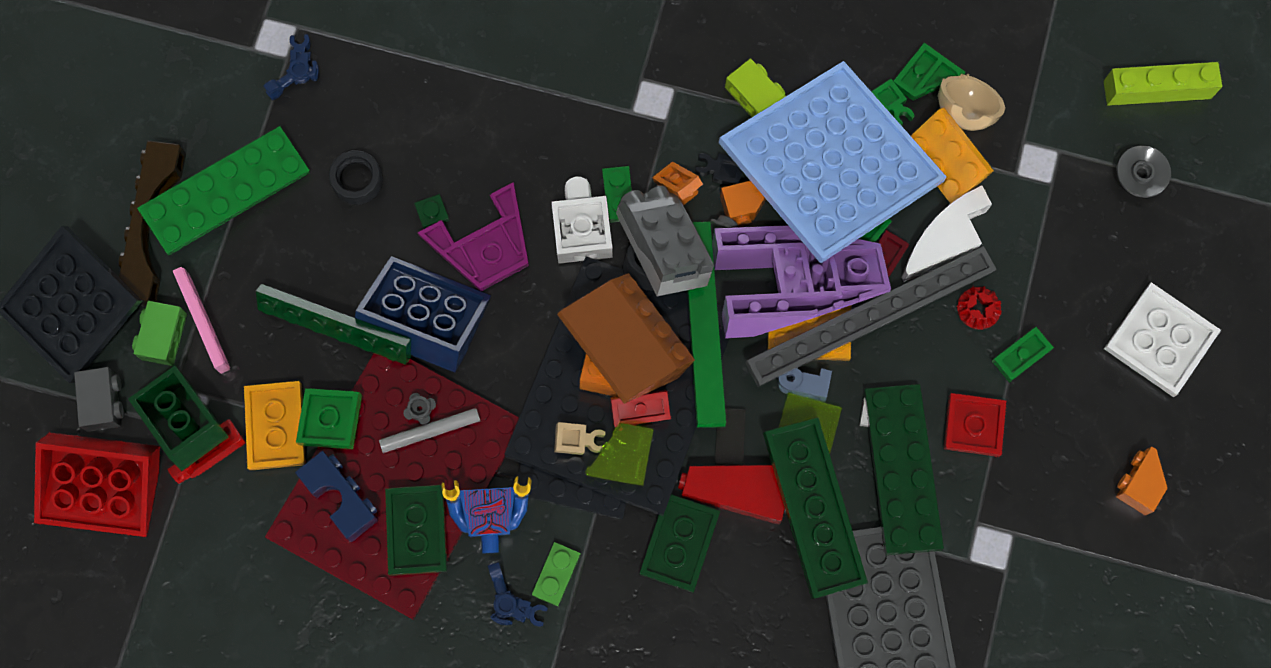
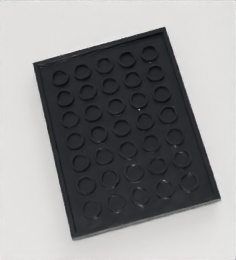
[504,256,730,516]

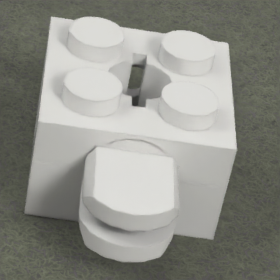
[552,177,613,264]

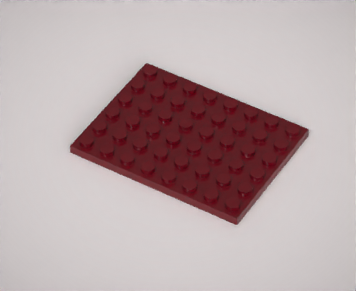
[265,353,519,620]

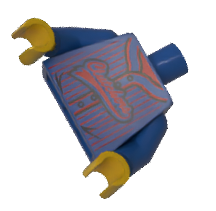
[441,476,532,553]

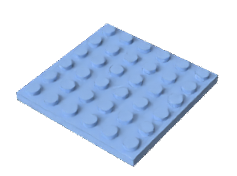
[719,61,947,263]

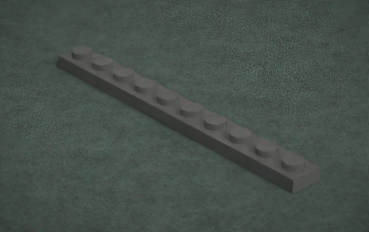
[745,246,997,387]

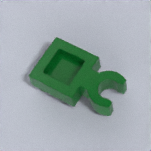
[871,79,914,126]

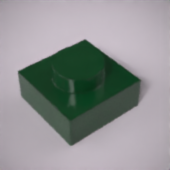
[414,194,450,229]

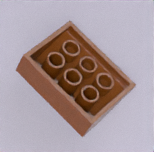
[557,273,695,404]

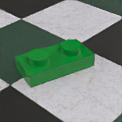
[602,166,632,223]
[992,327,1054,383]

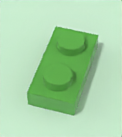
[532,542,581,607]

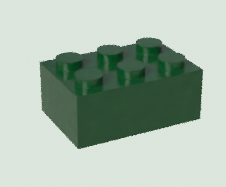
[128,366,229,471]

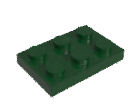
[385,485,447,576]
[639,495,720,593]

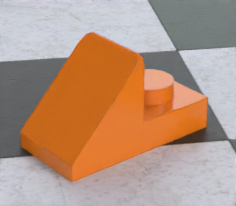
[652,161,703,205]

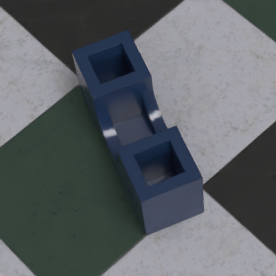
[295,451,378,542]

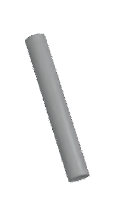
[379,408,480,453]

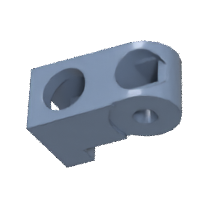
[777,368,832,403]

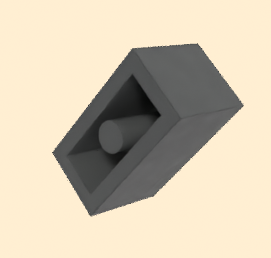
[74,367,124,432]

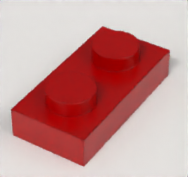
[610,390,671,427]

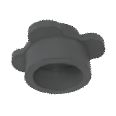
[710,215,738,228]
[404,393,436,425]

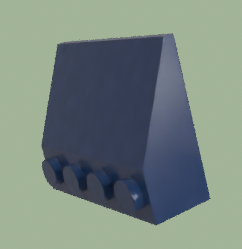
[355,256,491,372]

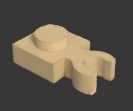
[554,422,605,455]

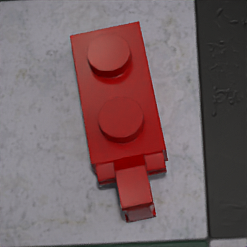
[167,419,246,484]

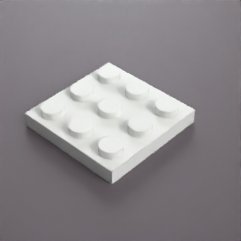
[1104,282,1221,397]

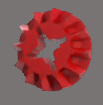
[957,286,1002,330]

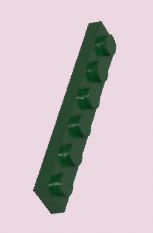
[256,284,411,365]

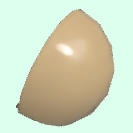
[938,74,1005,131]

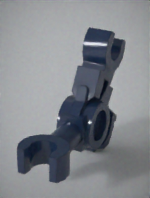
[264,34,319,101]
[488,562,548,627]

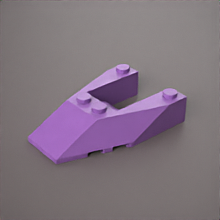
[712,226,891,338]

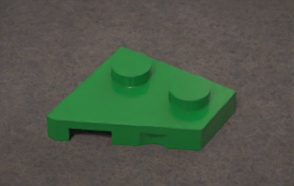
[893,43,965,101]

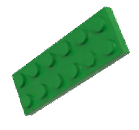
[137,126,310,256]

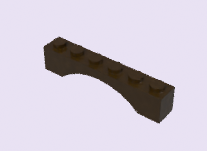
[119,141,186,307]

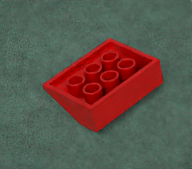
[34,432,160,537]

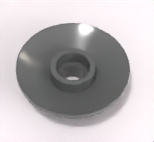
[1116,146,1171,198]

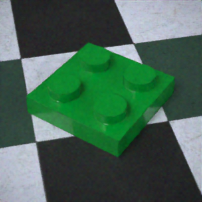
[296,388,362,449]

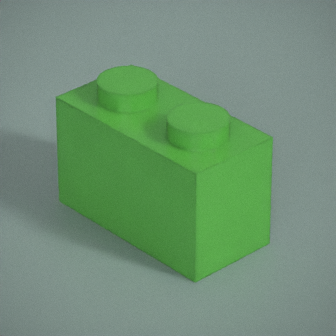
[132,301,187,366]

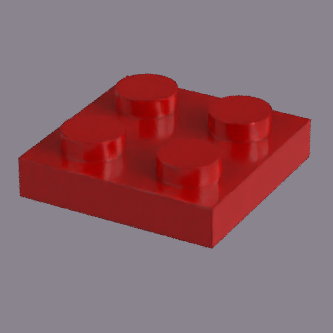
[944,393,1006,457]

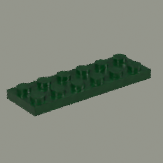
[864,384,944,555]
[763,417,868,599]

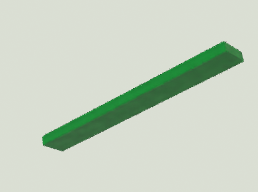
[687,222,726,427]

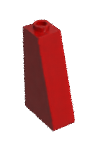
[678,465,785,525]

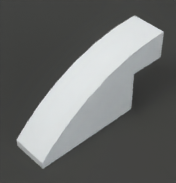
[901,185,992,282]

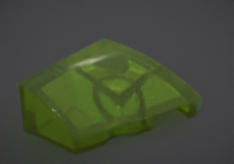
[585,422,653,486]

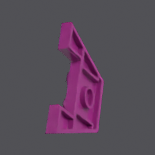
[418,182,529,291]

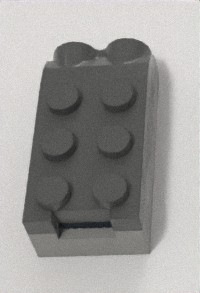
[616,186,714,296]

